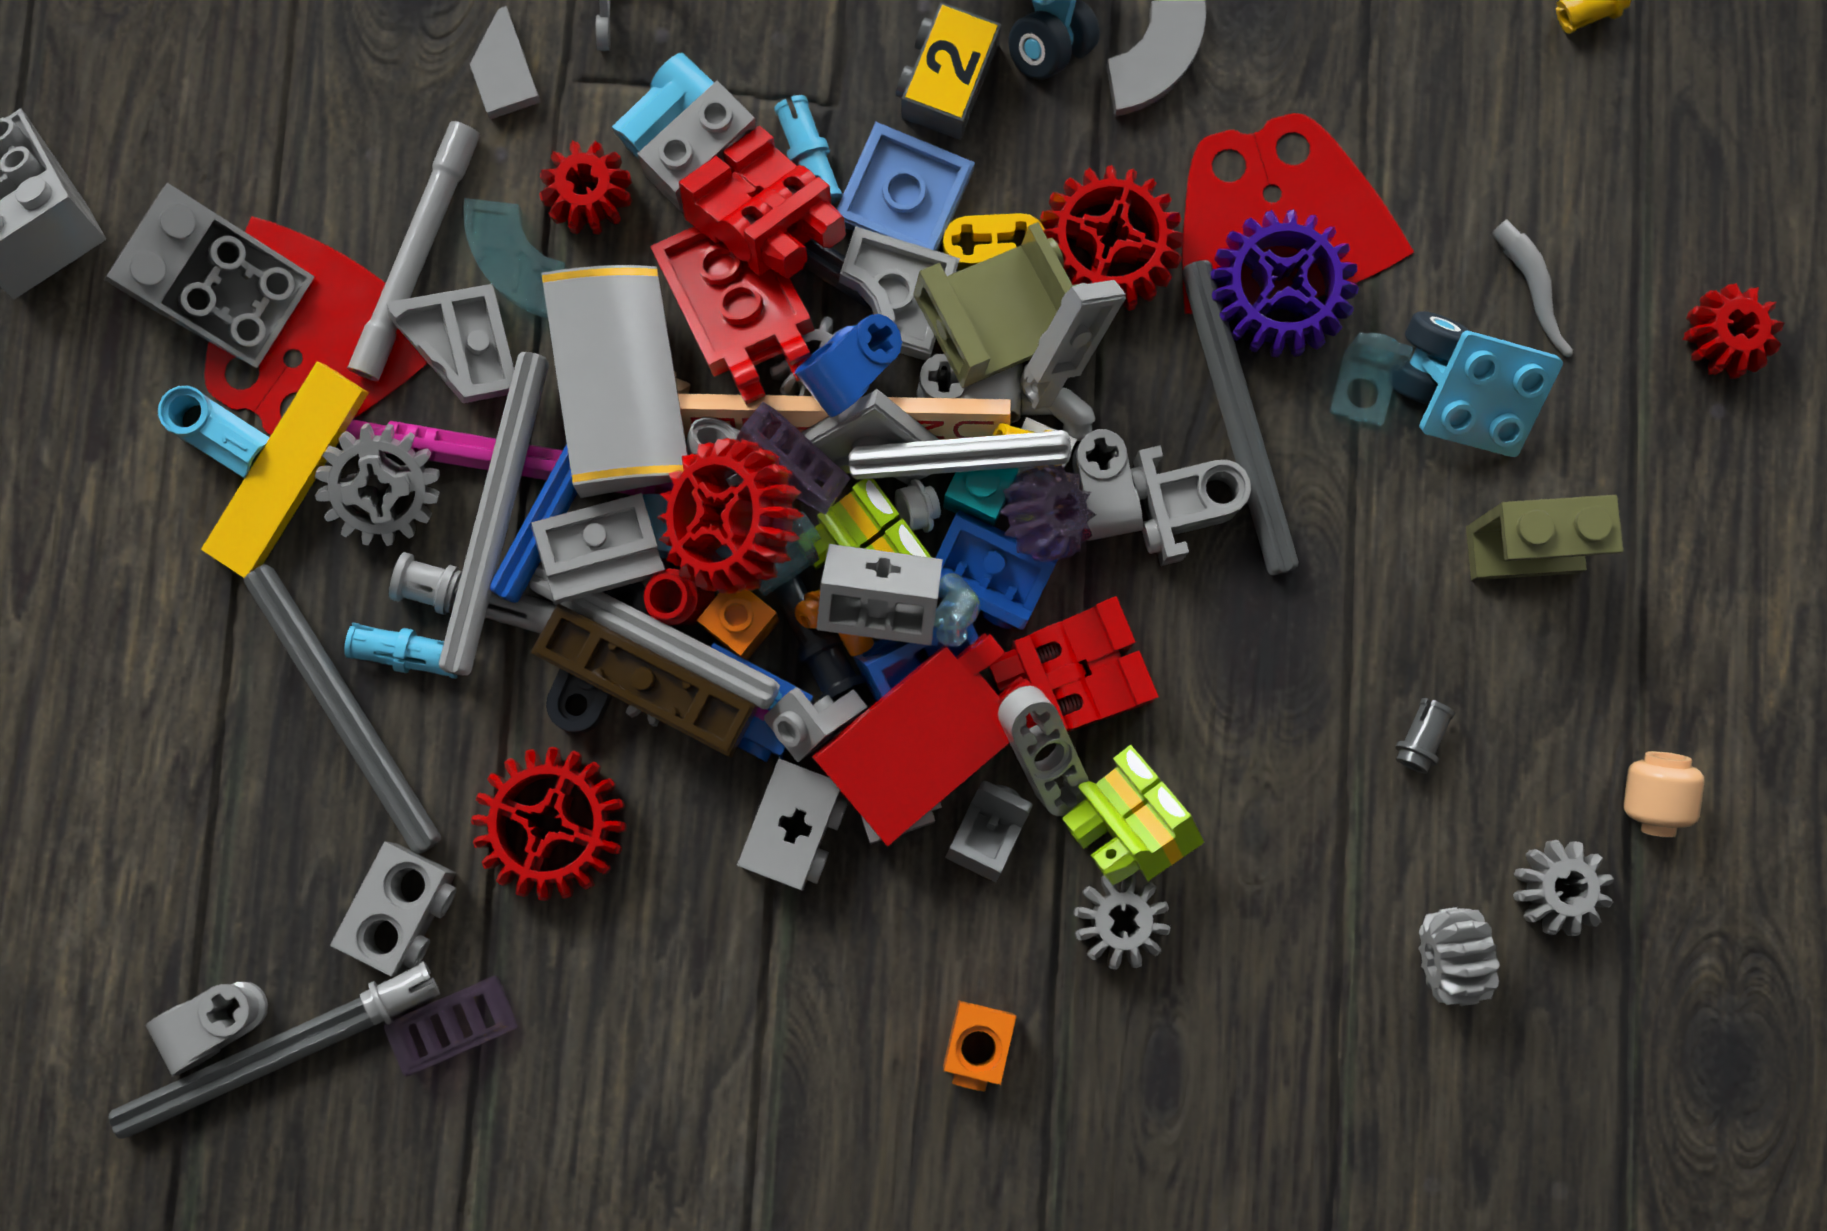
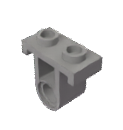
[1130,445,1251,566]

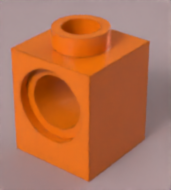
[697,590,780,660]
[943,1000,1016,1092]

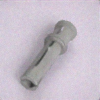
[389,552,557,633]

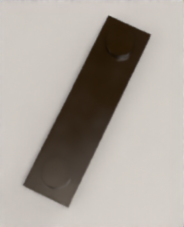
[531,604,759,758]

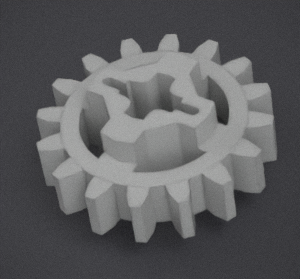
[315,423,440,546]

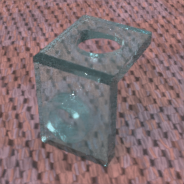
[1330,333,1414,426]

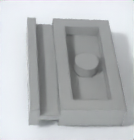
[531,493,665,605]

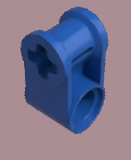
[795,314,902,418]

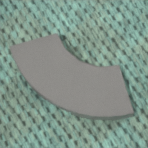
[1106,0,1206,116]

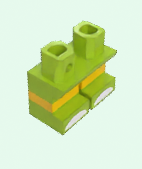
[798,478,932,570]
[1062,745,1204,886]

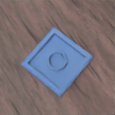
[837,122,975,251]

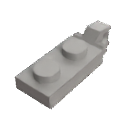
[1020,280,1125,410]

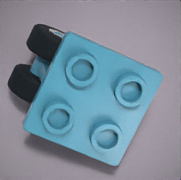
[1008,0,1100,80]
[1387,311,1563,457]

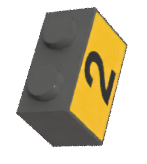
[895,2,1001,140]

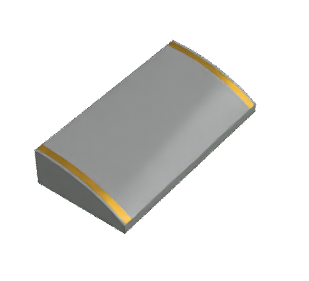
[541,265,688,498]

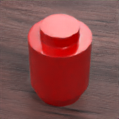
[644,569,715,626]

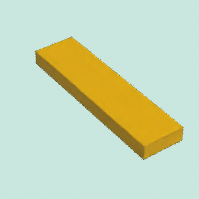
[201,361,369,578]

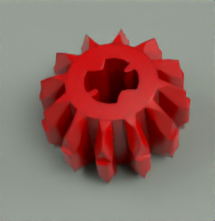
[539,140,632,235]
[1682,283,1785,379]

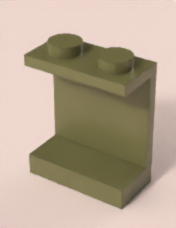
[913,222,1077,388]
[1466,495,1623,580]

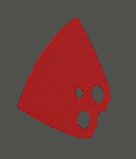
[1182,113,1414,314]
[204,216,428,435]

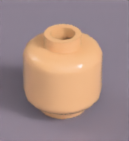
[1623,751,1705,837]

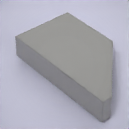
[470,6,541,119]

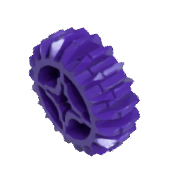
[1210,209,1359,358]

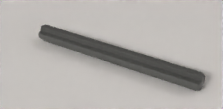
[1182,260,1299,575]
[244,565,441,854]
[108,978,434,1139]

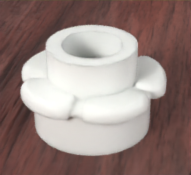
[895,479,941,532]

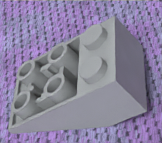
[0,108,107,300]
[104,183,315,368]

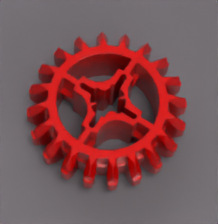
[1039,165,1184,311]
[657,438,804,594]
[471,747,627,901]

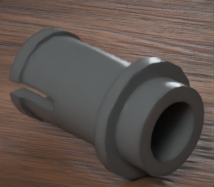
[1395,698,1455,774]

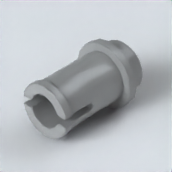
[360,961,440,1025]

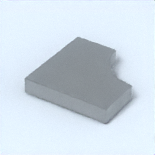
[839,226,960,361]
[794,389,940,485]

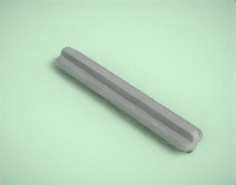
[849,430,1071,480]

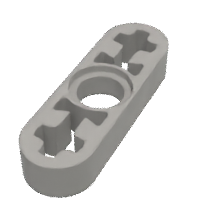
[998,686,1089,816]

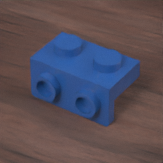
[935,510,1059,630]

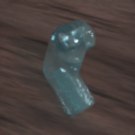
[934,573,980,646]

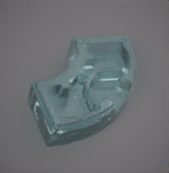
[464,198,567,318]

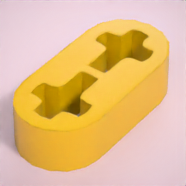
[943,213,1045,270]

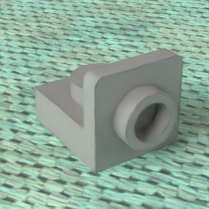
[764,688,867,762]

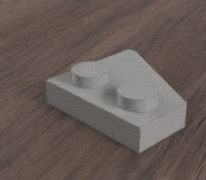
[387,284,514,403]

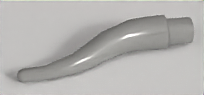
[1491,219,1573,357]

